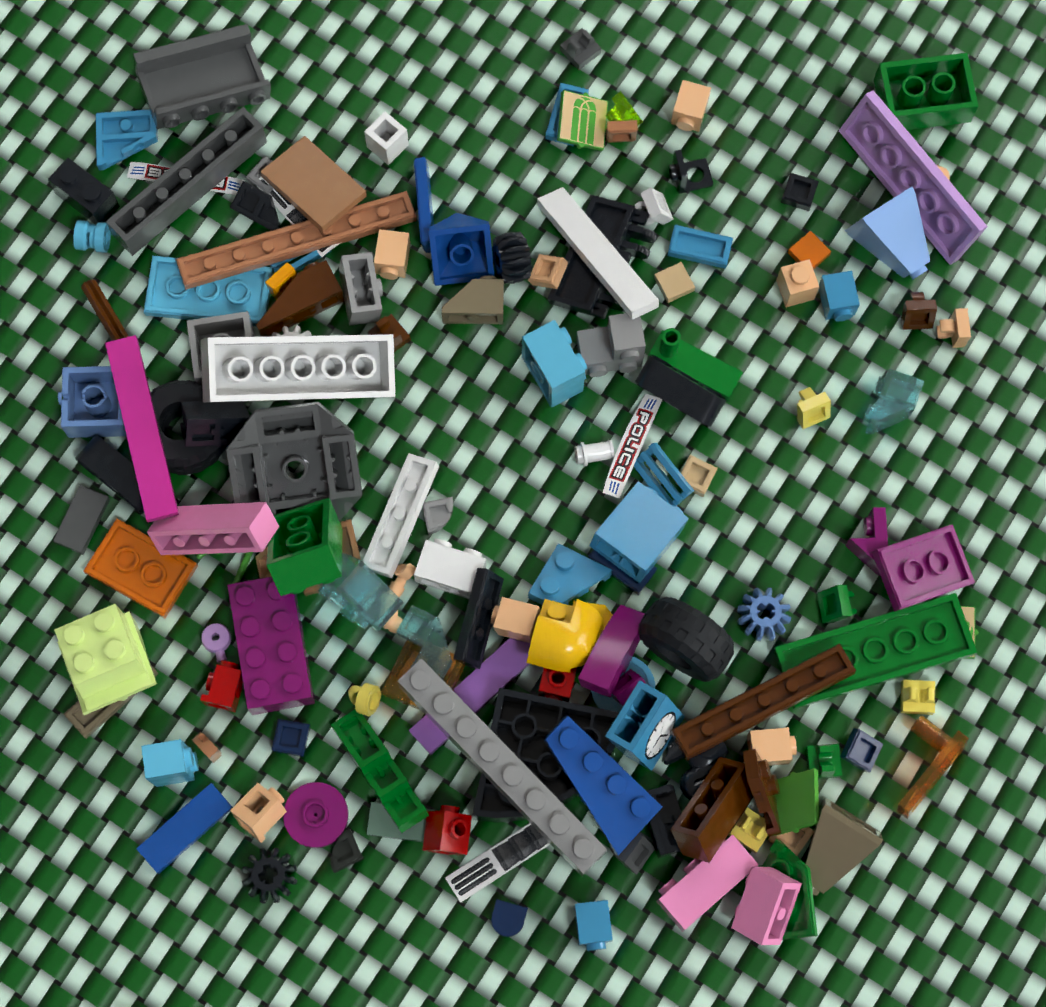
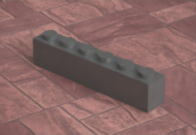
[106,107,267,256]

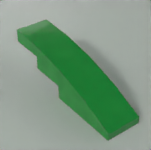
[331,710,429,834]

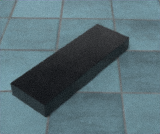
[453,568,504,669]

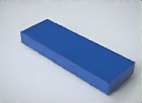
[414,157,434,253]
[136,783,233,874]

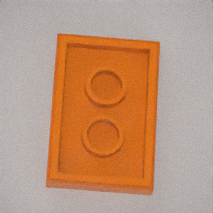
[83,519,198,619]

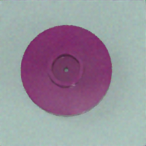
[283,782,349,848]

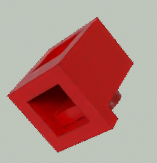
[200,660,243,713]

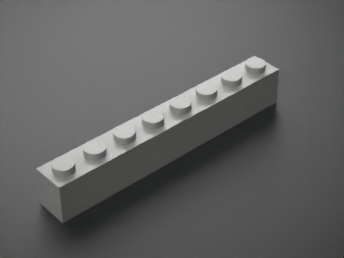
[398,658,607,876]

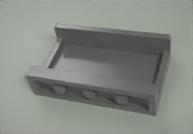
[133,24,271,129]

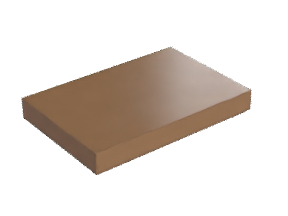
[260,136,367,233]

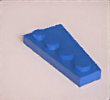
[544,716,662,855]

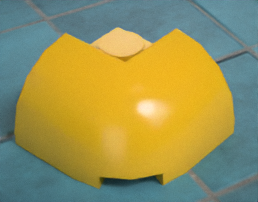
[526,599,604,672]

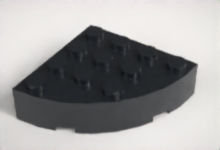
[472,688,619,823]

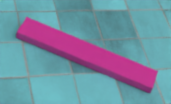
[105,335,179,523]

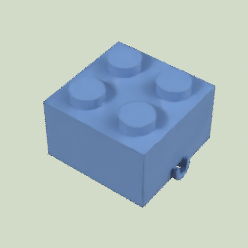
[58,366,127,438]

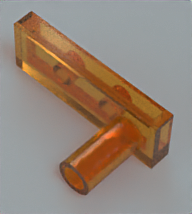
[897,715,969,819]

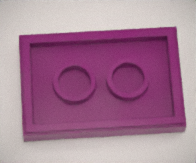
[872,524,975,612]

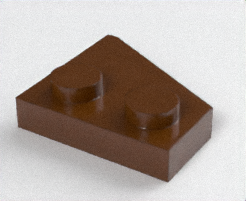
[743,749,781,837]

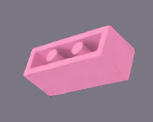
[656,835,759,932]

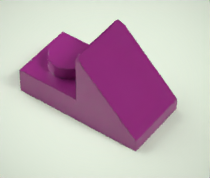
[845,507,888,576]

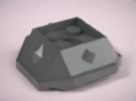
[226,402,362,521]

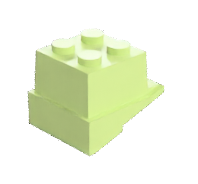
[54,604,157,716]

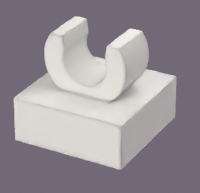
[635,187,674,226]

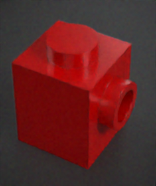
[538,667,578,702]
[422,805,472,855]

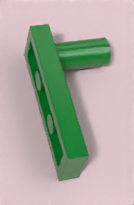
[647,328,743,401]

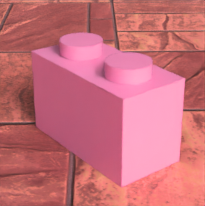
[731,866,802,945]

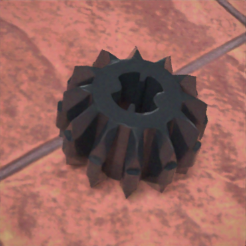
[492,231,532,284]
[242,848,298,904]

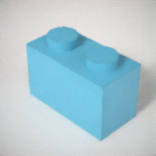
[141,739,199,787]

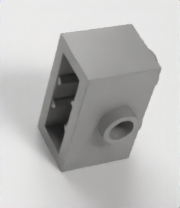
[339,252,383,326]

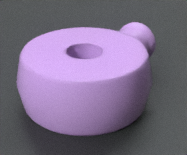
[201,623,231,663]

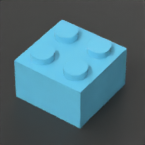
[522,320,587,408]

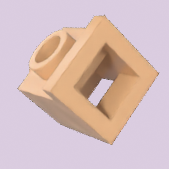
[230,783,287,843]

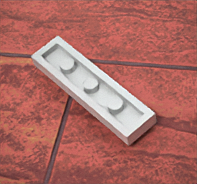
[361,453,439,578]

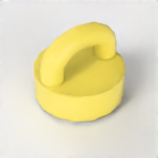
[348,683,381,716]

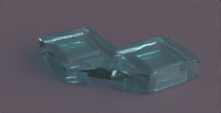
[396,605,453,680]

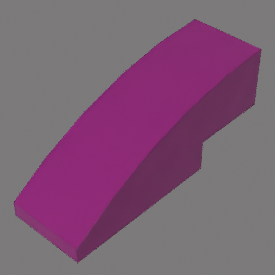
[578,605,645,698]

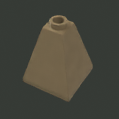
[805,798,883,896]

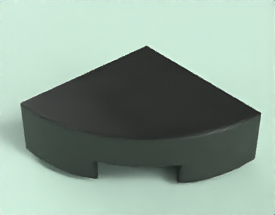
[331,829,364,873]

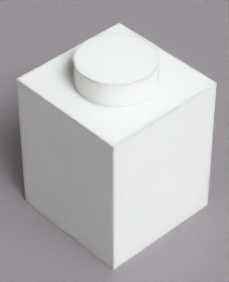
[364,112,409,165]

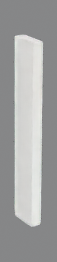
[537,187,659,320]

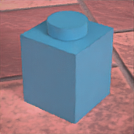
[818,271,860,321]
[574,900,613,951]

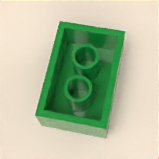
[873,53,979,130]
[266,497,343,596]

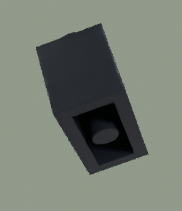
[48,158,120,224]

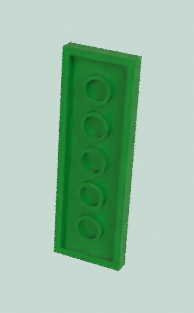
[774,593,978,710]

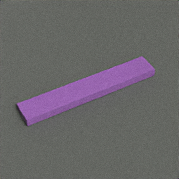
[409,638,530,755]

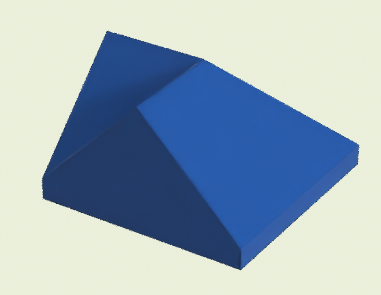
[428,213,494,286]

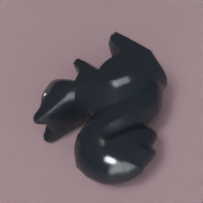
[664,736,729,800]

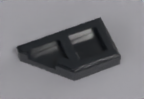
[230,181,281,231]

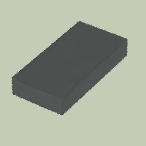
[53,485,110,555]

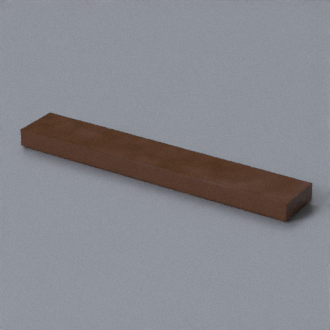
[671,644,856,761]

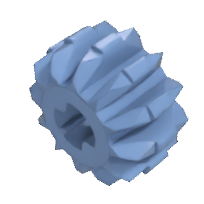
[737,588,791,641]

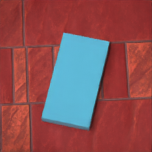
[144,255,273,327]

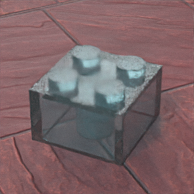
[318,552,404,632]

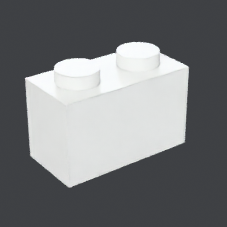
[414,539,486,599]

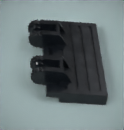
[547,195,657,319]

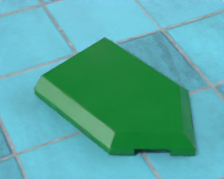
[758,839,818,940]

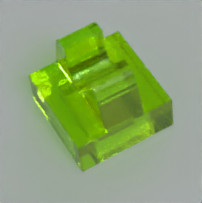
[605,91,643,126]

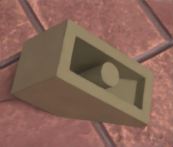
[442,276,504,324]

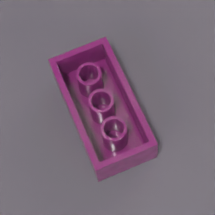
[227,576,315,715]

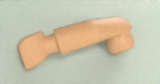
[380,563,416,633]

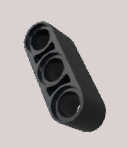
[635,354,727,427]
[75,435,144,514]

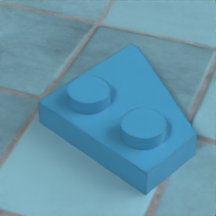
[96,110,158,170]
[528,543,612,605]

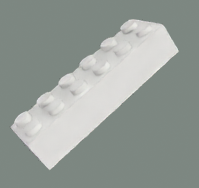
[201,334,395,403]

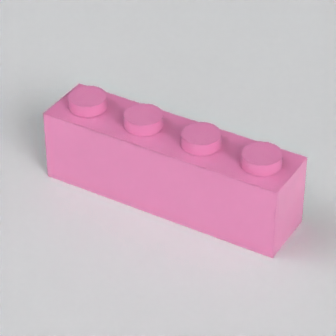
[147,502,279,555]

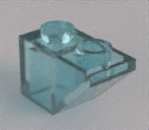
[863,369,924,435]

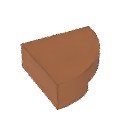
[192,732,222,763]

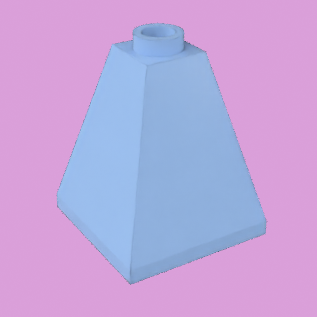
[845,187,930,280]

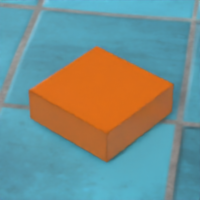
[788,231,831,270]

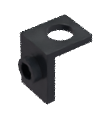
[668,150,713,194]

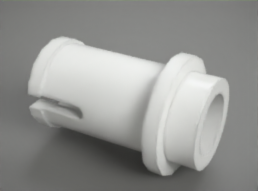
[574,440,615,467]

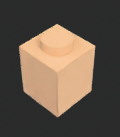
[671,80,711,132]
[374,229,411,280]
[776,259,819,308]
[491,597,541,643]
[747,727,797,766]

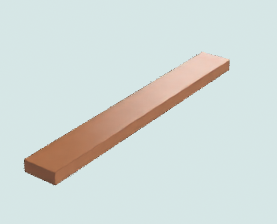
[176,191,416,290]

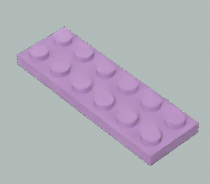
[839,90,988,265]

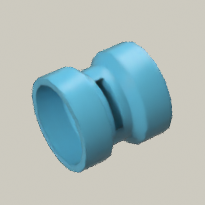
[73,220,111,253]

